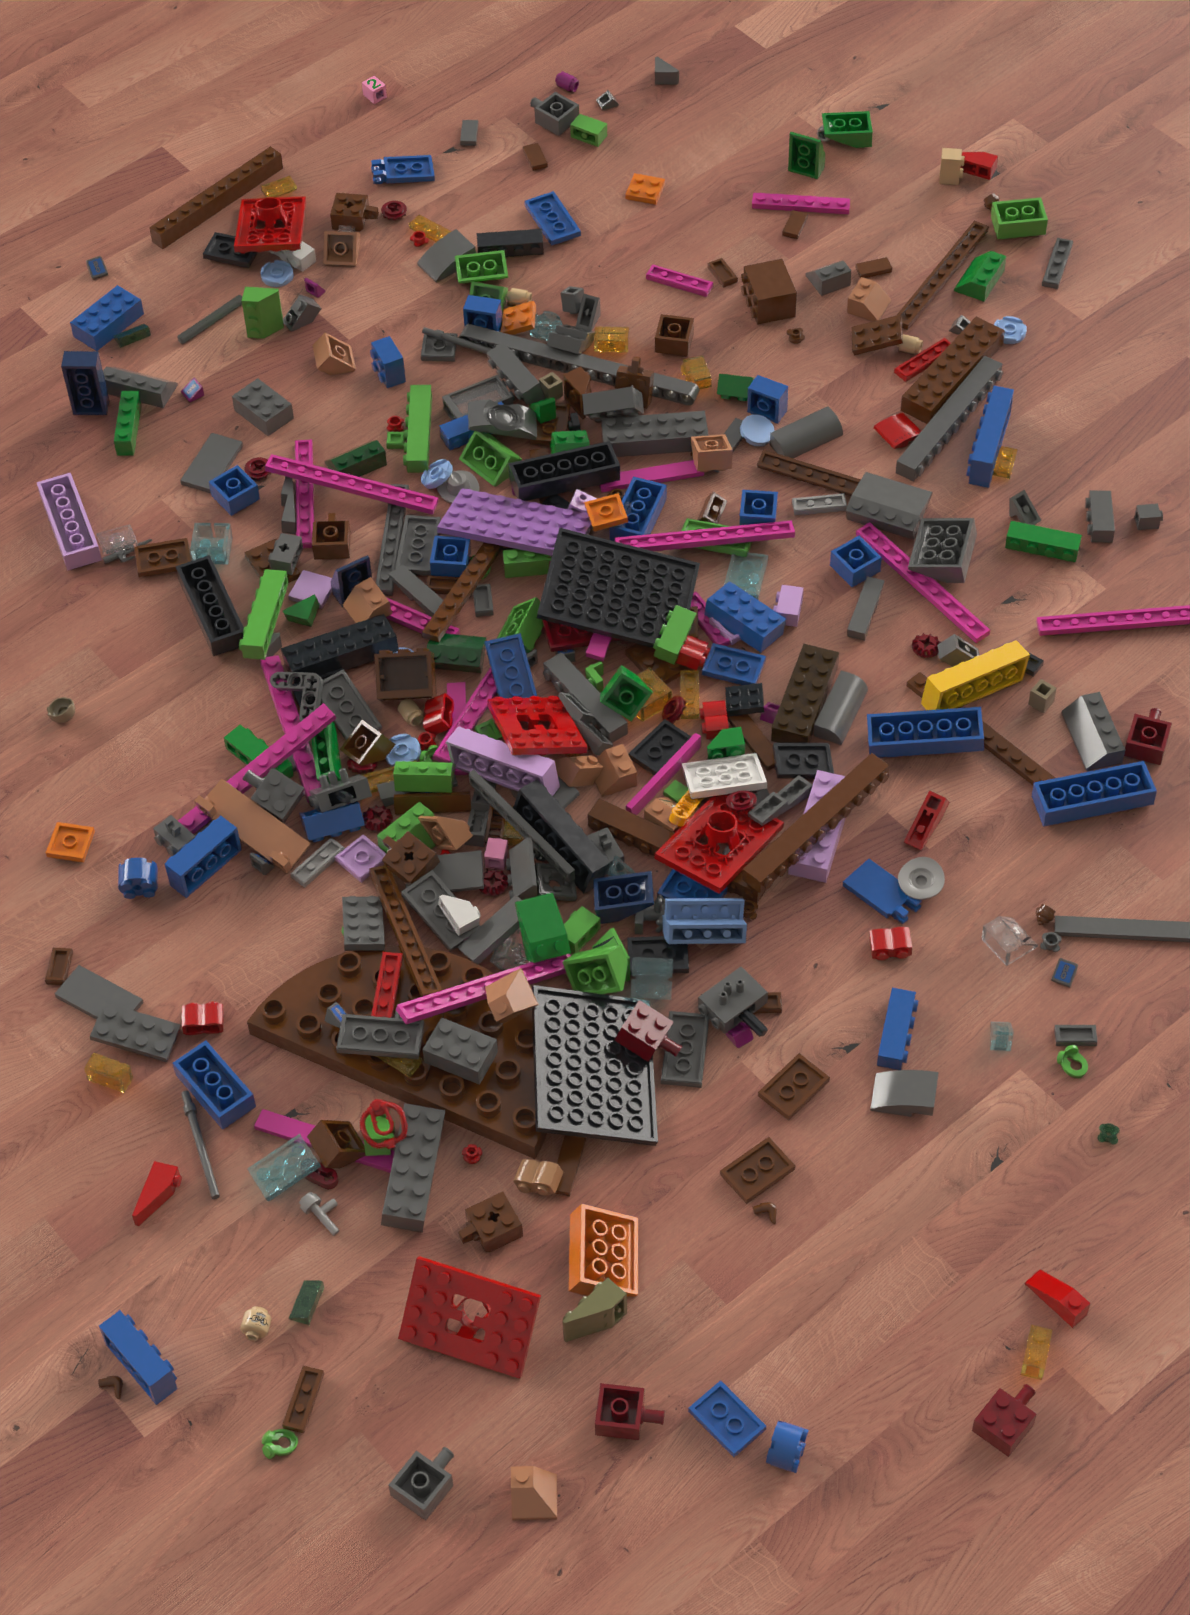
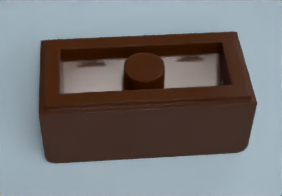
[698,492,727,524]

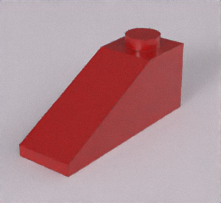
[960,152,998,180]
[904,790,950,851]
[132,1161,182,1226]
[1025,1269,1090,1328]

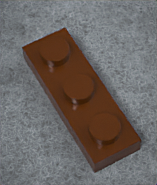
[282,1366,324,1434]

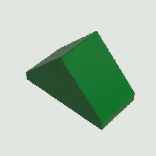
[529,398,556,424]
[283,594,320,627]

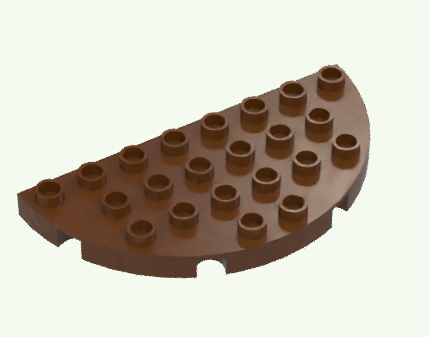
[247,946,547,1159]

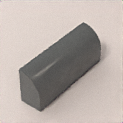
[770,406,843,458]
[814,670,868,745]

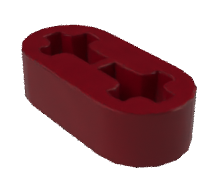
[301,1159,339,1190]

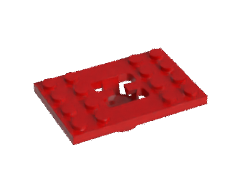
[234,196,306,253]
[487,696,588,756]
[654,794,784,894]
[398,1256,541,1379]

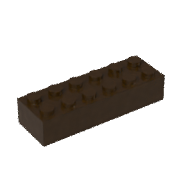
[771,644,839,743]

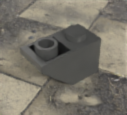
[283,295,322,332]

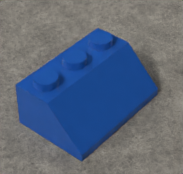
[299,801,365,842]

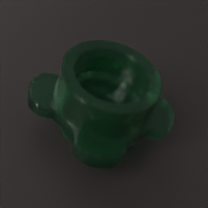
[1097,1123,1120,1145]

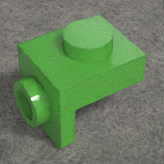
[585,661,604,693]
[475,719,503,740]

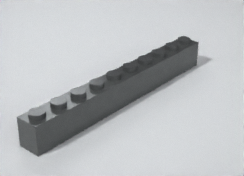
[896,356,1003,482]

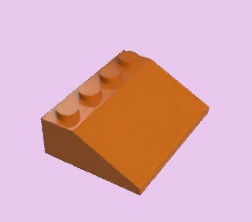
[569,1204,638,1297]

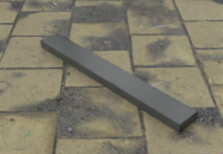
[376,484,409,596]
[469,770,575,883]
[1054,916,1190,942]

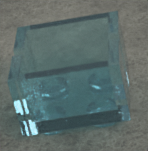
[190,523,233,565]
[631,957,673,1000]

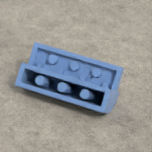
[662,898,747,944]

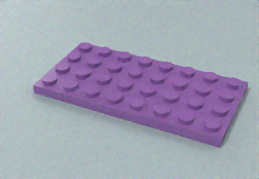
[437,489,592,556]

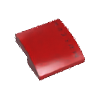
[873,413,921,449]

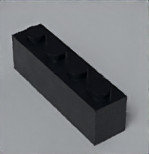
[476,229,544,257]

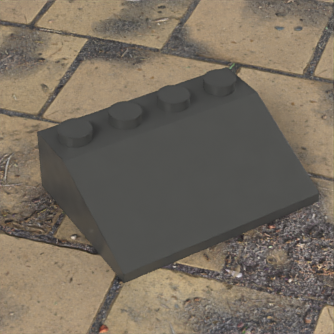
[846,472,933,540]
[908,518,977,583]

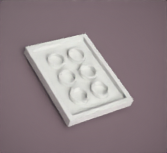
[682,753,767,799]

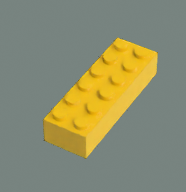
[921,640,1030,710]

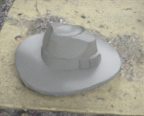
[437,470,480,504]
[898,857,945,900]

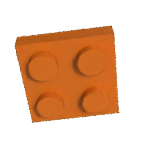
[625,173,665,205]
[501,301,536,335]
[584,493,628,531]
[46,822,95,863]

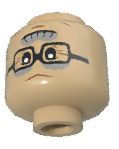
[240,1306,271,1341]

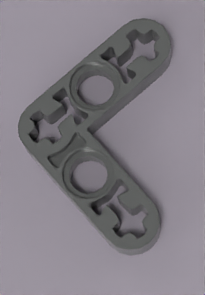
[270,672,323,722]

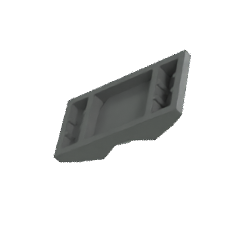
[468,399,537,440]

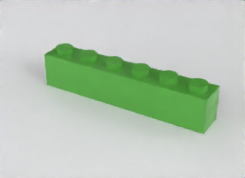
[403,385,432,473]
[239,569,288,660]

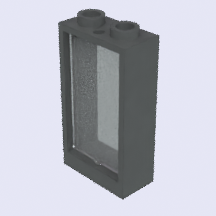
[442,375,515,421]

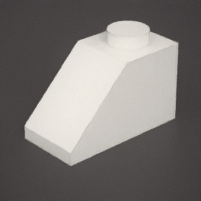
[438,895,481,936]

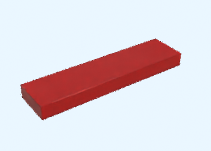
[894,338,951,382]
[371,952,403,1018]

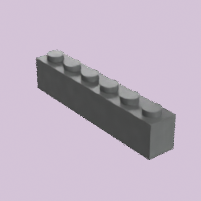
[543,652,628,743]

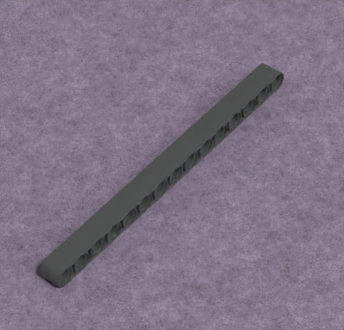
[458,324,700,405]

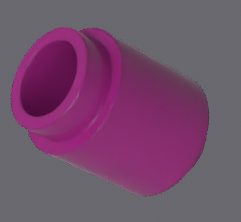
[555,71,579,92]

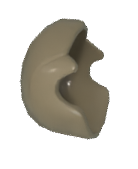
[47,697,75,723]

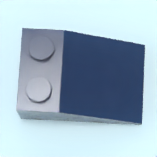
[331,555,372,608]
[593,871,654,924]

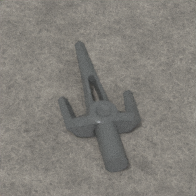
[102,539,152,564]

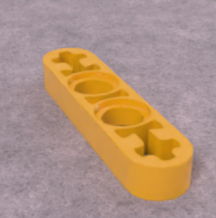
[669,790,704,826]

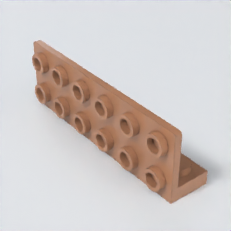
[194,779,310,874]

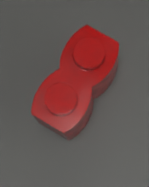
[676,635,711,670]
[423,693,454,734]
[699,700,729,739]
[869,927,912,961]
[182,1001,224,1035]

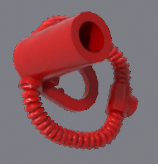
[359,1099,408,1150]

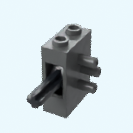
[308,768,372,813]
[698,967,768,1037]

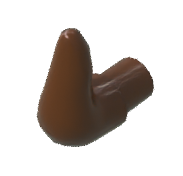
[752,1202,777,1224]
[98,1376,123,1399]

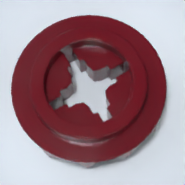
[381,200,407,221]
[244,457,271,481]
[912,633,941,658]
[662,695,686,724]
[347,758,377,774]
[726,791,757,813]
[363,805,393,832]
[479,868,508,896]

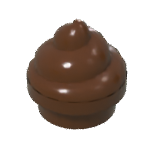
[983,193,1000,210]
[1035,904,1056,925]

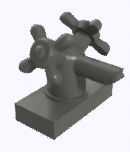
[635,894,665,935]

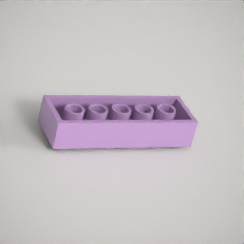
[36,473,102,571]
[446,726,560,796]
[788,770,846,883]

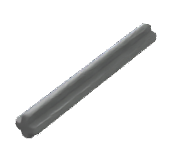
[177,295,242,344]

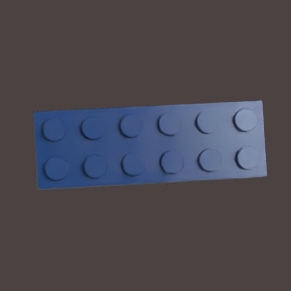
[966,386,1014,488]
[867,707,984,758]
[1031,761,1157,827]

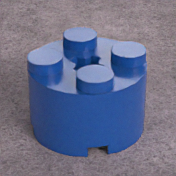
[118,858,158,899]
[766,1421,809,1473]

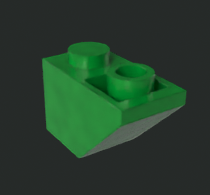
[707,727,745,760]

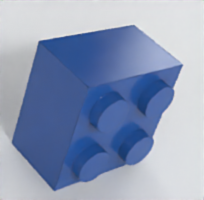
[463,295,502,332]
[370,336,406,389]
[747,375,788,424]
[209,465,260,516]
[739,490,778,526]
[430,535,471,577]
[830,535,882,588]

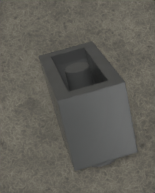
[938,634,979,667]

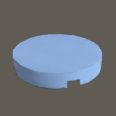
[260,260,294,287]
[994,316,1027,344]
[740,415,775,446]
[421,459,453,489]
[385,734,421,767]

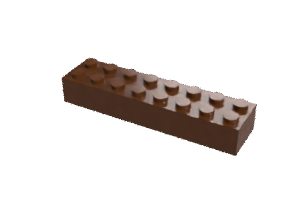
[900,316,1005,424]

